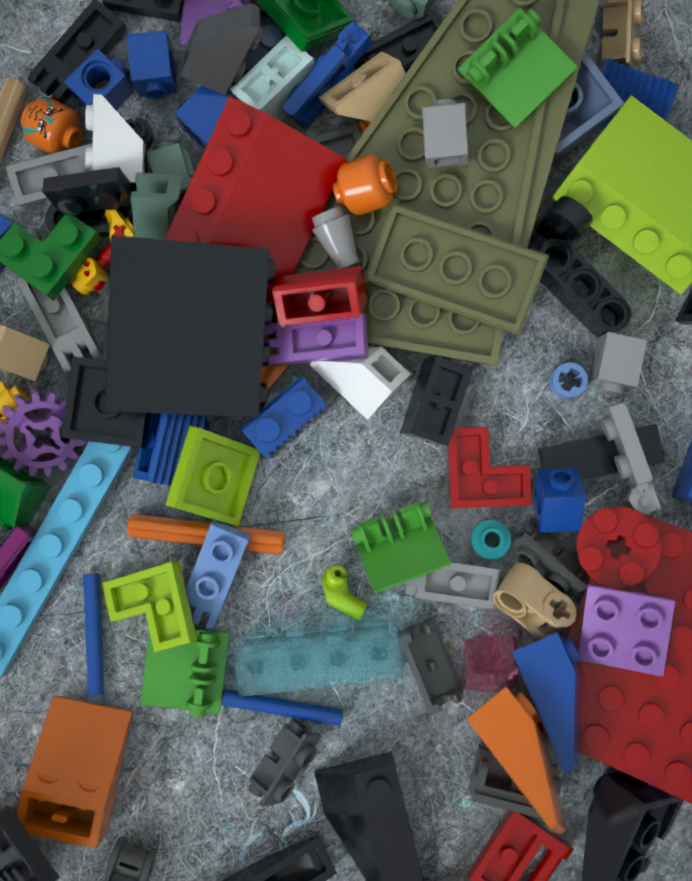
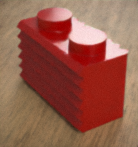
[273,266,368,328]

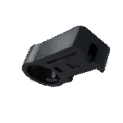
[537,196,593,242]

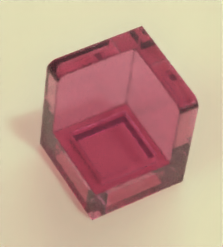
[465,635,518,692]

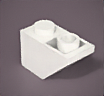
[85,94,146,185]
[310,346,410,420]

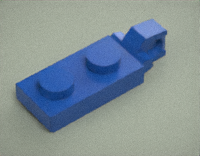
[282,21,373,129]

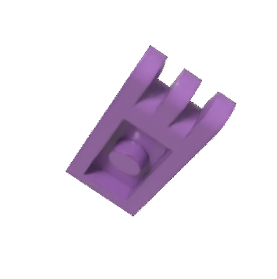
[264,313,369,366]

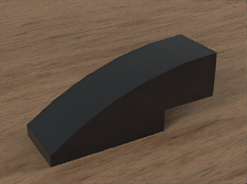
[222,835,337,881]

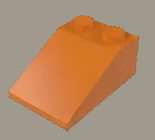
[467,687,566,835]

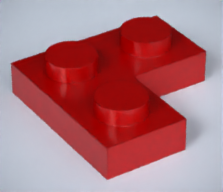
[447,427,532,508]

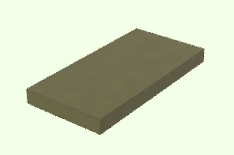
[364,202,549,336]

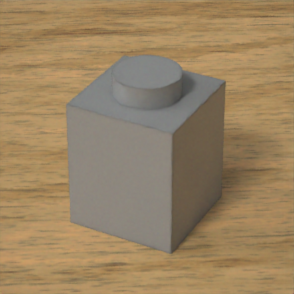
[422,99,469,169]
[588,332,648,396]

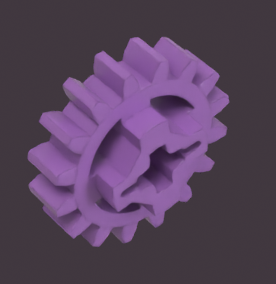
[0,388,86,477]

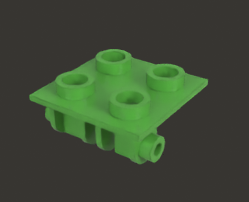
[458,8,578,129]
[350,500,452,594]
[140,629,230,717]

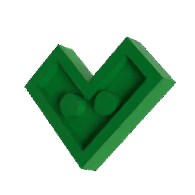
[0,214,103,301]

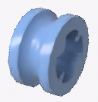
[548,362,588,399]

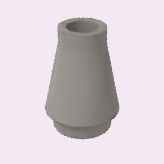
[312,206,360,269]

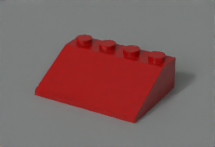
[164,96,347,306]

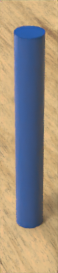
[83,573,104,696]
[222,689,343,726]

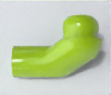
[321,565,368,621]

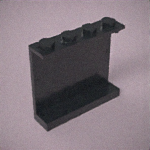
[104,235,275,418]

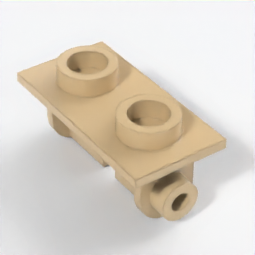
[601,0,644,70]

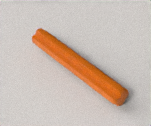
[127,514,285,555]

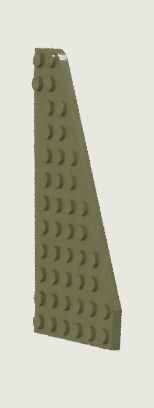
[271,0,599,366]

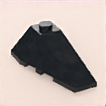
[314,751,424,881]
[582,771,684,881]

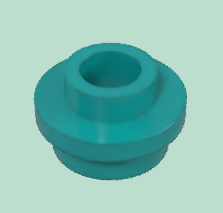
[471,519,511,559]

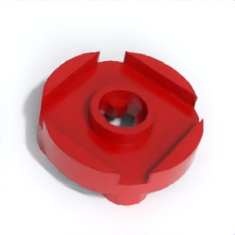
[576,507,661,589]

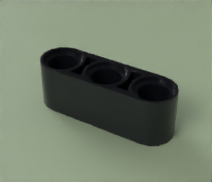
[538,238,632,337]

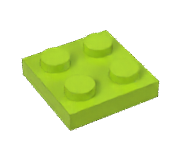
[165,426,260,527]

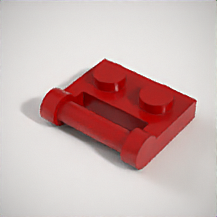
[467,811,574,881]

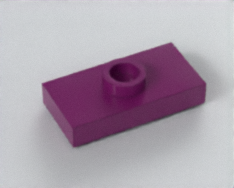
[0,525,37,590]

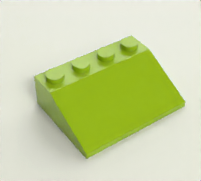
[552,95,692,295]

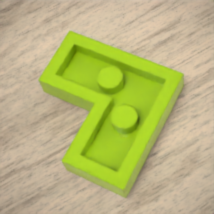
[102,561,198,653]

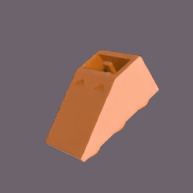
[16,695,133,848]

